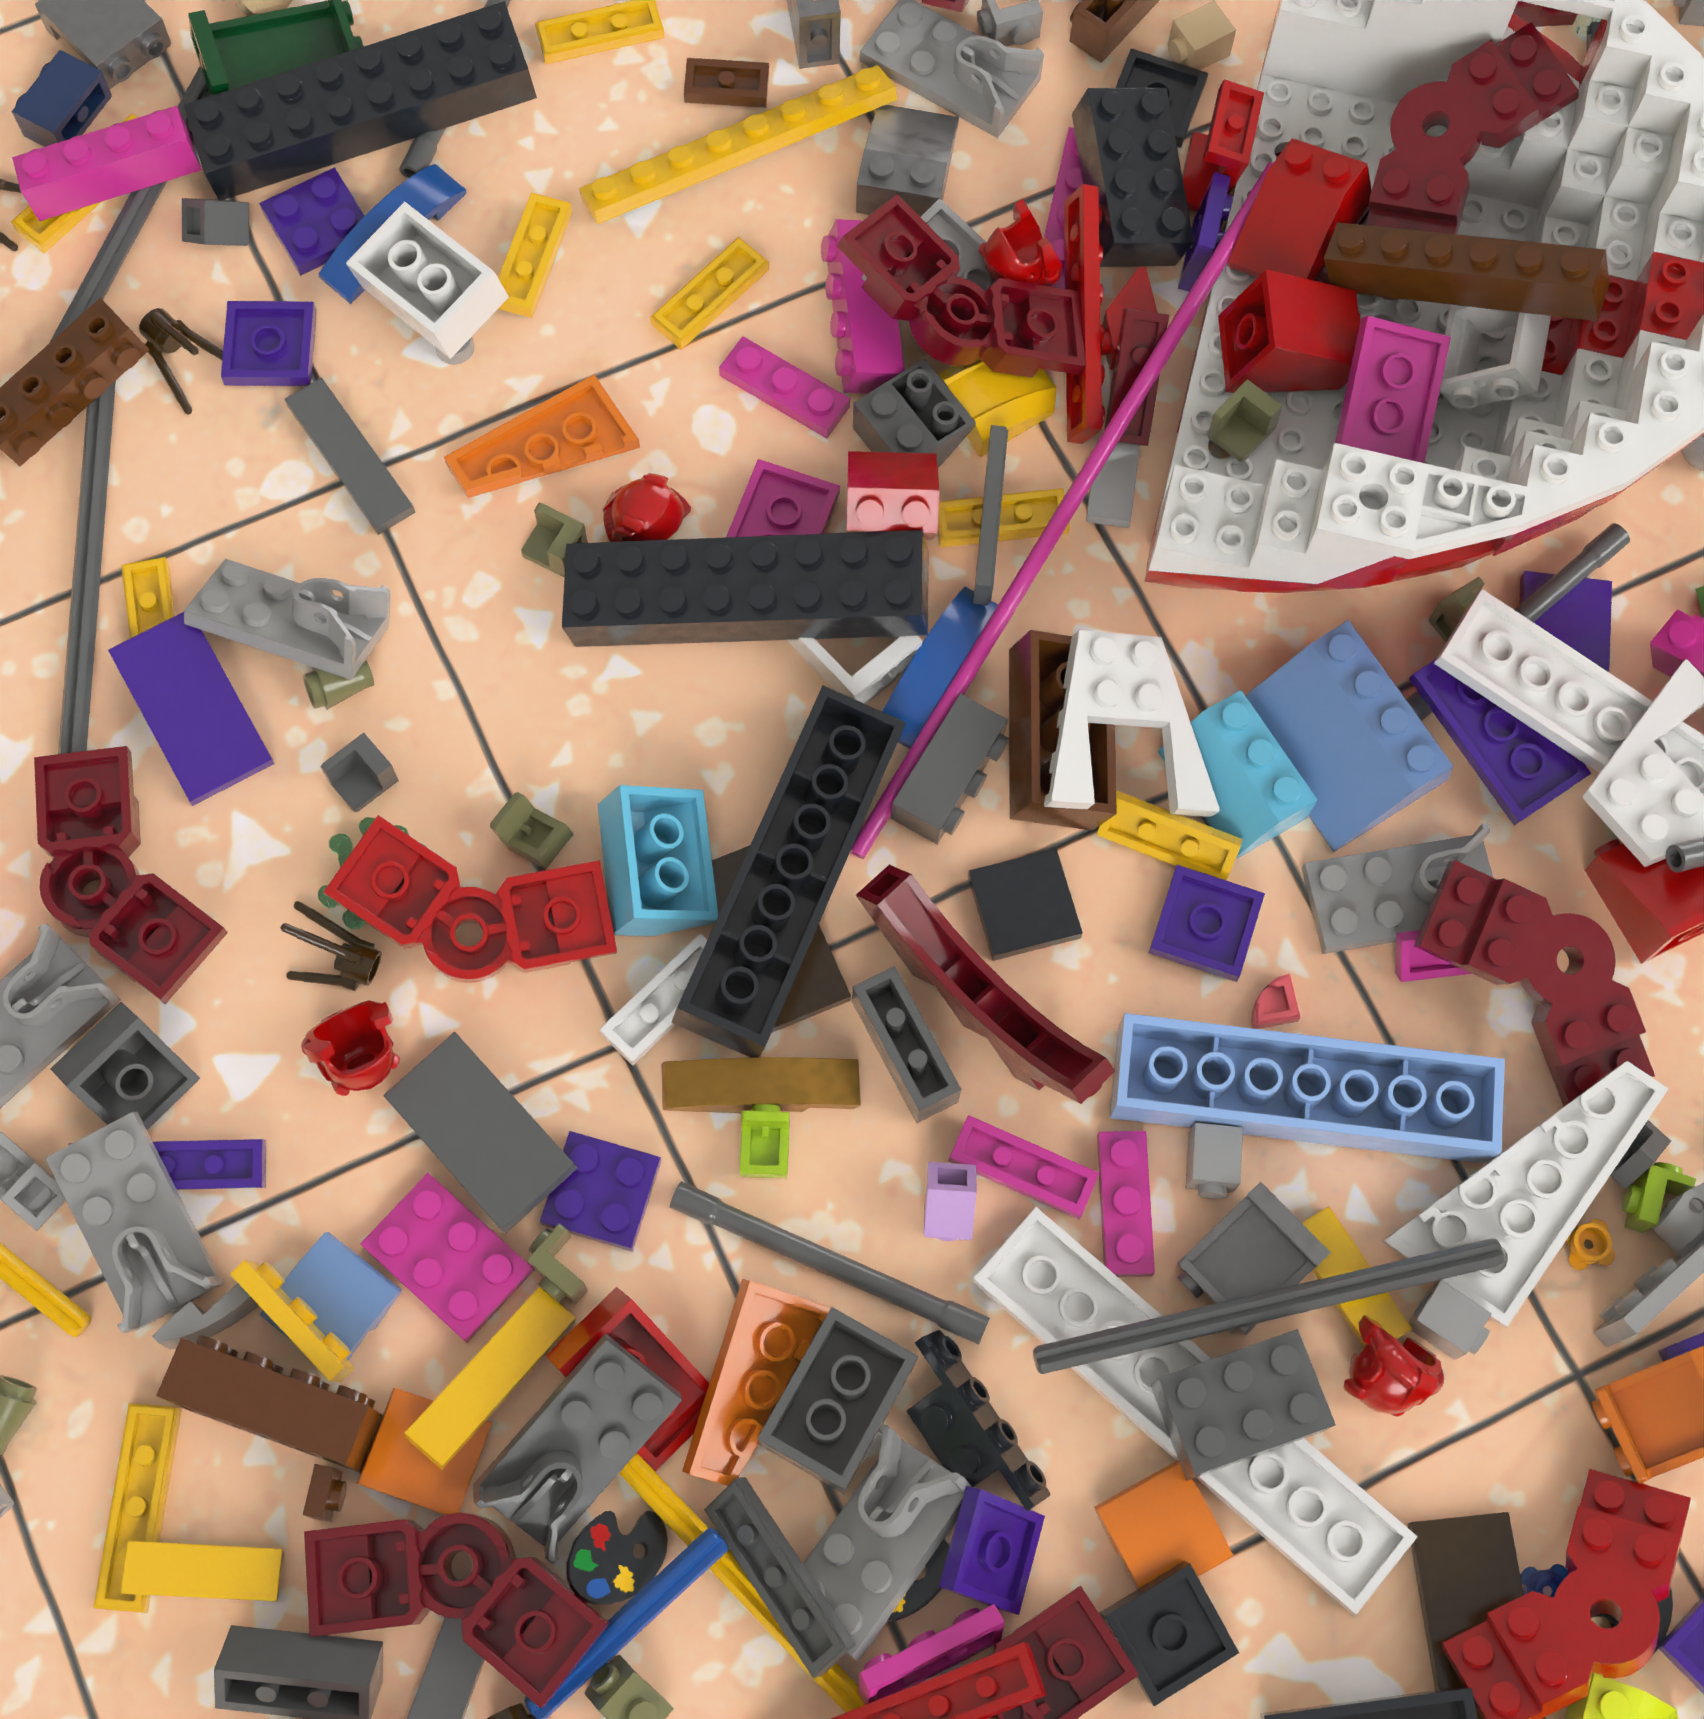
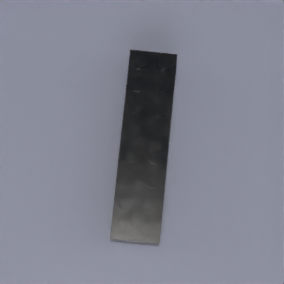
[184,1,537,200]
[562,530,929,647]
[671,685,906,1058]

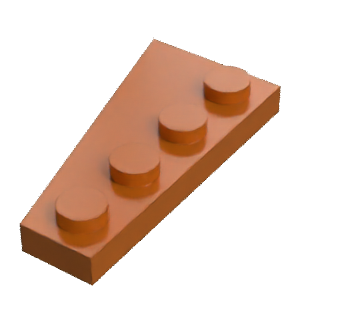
[444,374,640,498]
[682,1279,831,1486]

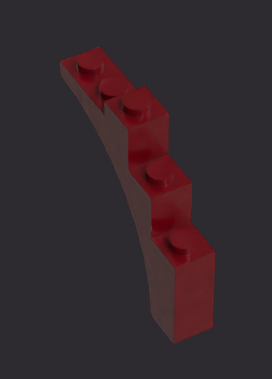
[856,864,1115,1104]

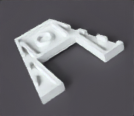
[1044,630,1219,817]
[1582,659,1704,867]

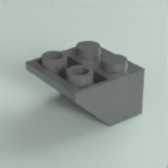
[853,359,976,468]

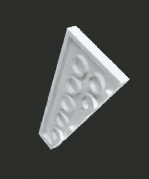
[1382,1061,1669,1327]

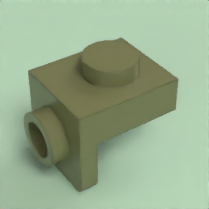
[490,792,574,869]
[527,1224,588,1305]
[584,1655,674,1719]

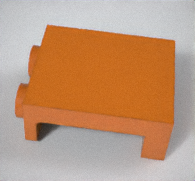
[1591,1345,1704,1484]

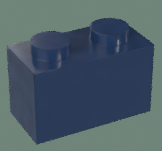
[11,50,112,147]

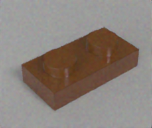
[684,58,769,108]

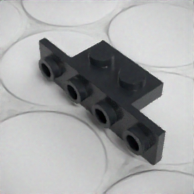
[906,1330,1050,1511]

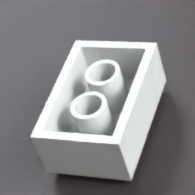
[346,201,509,359]

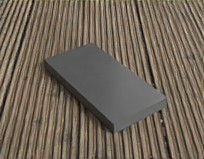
[383,1032,578,1234]

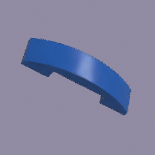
[319,164,466,304]
[882,586,998,749]

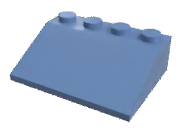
[1245,620,1453,852]

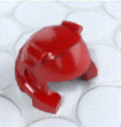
[979,199,1063,287]
[603,473,691,542]
[301,1000,400,1096]
[1344,1315,1444,1417]

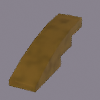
[661,1057,861,1114]

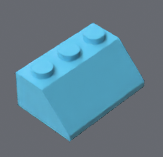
[1158,690,1317,860]
[597,785,718,936]

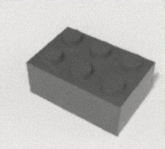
[757,1307,918,1494]
[1150,1329,1336,1481]

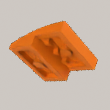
[356,1388,493,1515]
[1094,1460,1233,1590]

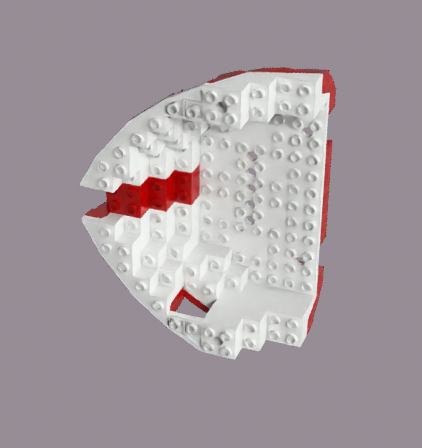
[1144,0,1704,593]

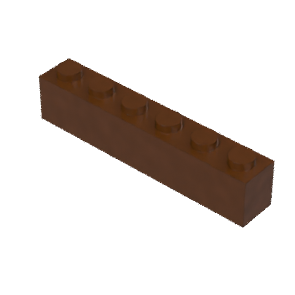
[1324,222,1610,321]

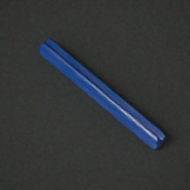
[524,1528,728,1719]

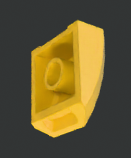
[937,359,1057,457]

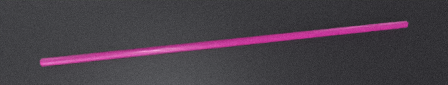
[850,162,1273,859]

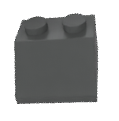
[50,1002,200,1130]

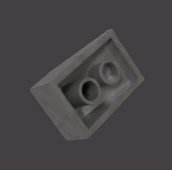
[856,105,959,217]

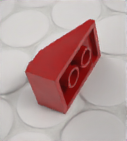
[1228,138,1372,280]
[545,1287,709,1472]

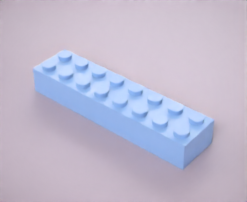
[1110,1013,1505,1164]

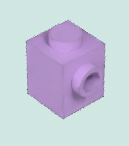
[924,1162,977,1241]

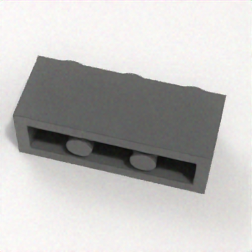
[890,693,1009,845]
[851,966,962,1124]
[214,1625,383,1719]

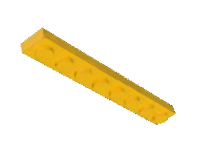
[579,65,898,224]

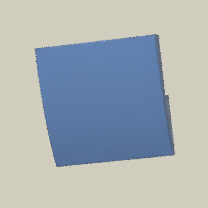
[259,1232,402,1361]

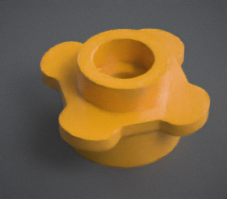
[1566,1219,1615,1271]

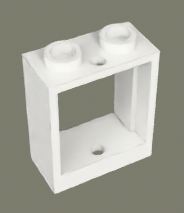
[1440,305,1551,410]
[787,636,922,704]

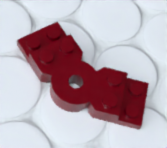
[1366,22,1579,234]
[837,194,1086,378]
[34,746,228,1004]
[1414,860,1655,1107]
[304,1513,610,1708]
[992,1586,1139,1719]

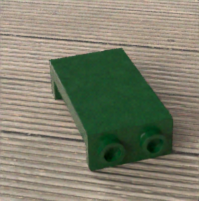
[188,0,364,96]

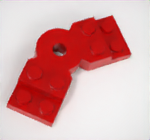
[323,815,617,983]
[1442,1469,1691,1719]

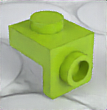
[740,1104,790,1179]
[1622,1162,1696,1233]

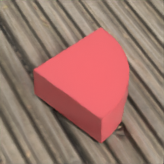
[1252,974,1301,1029]

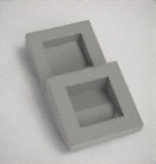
[1086,439,1140,528]
[0,1131,66,1231]
[152,1283,259,1350]

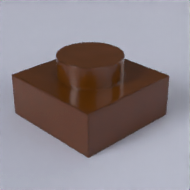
[303,1464,347,1522]

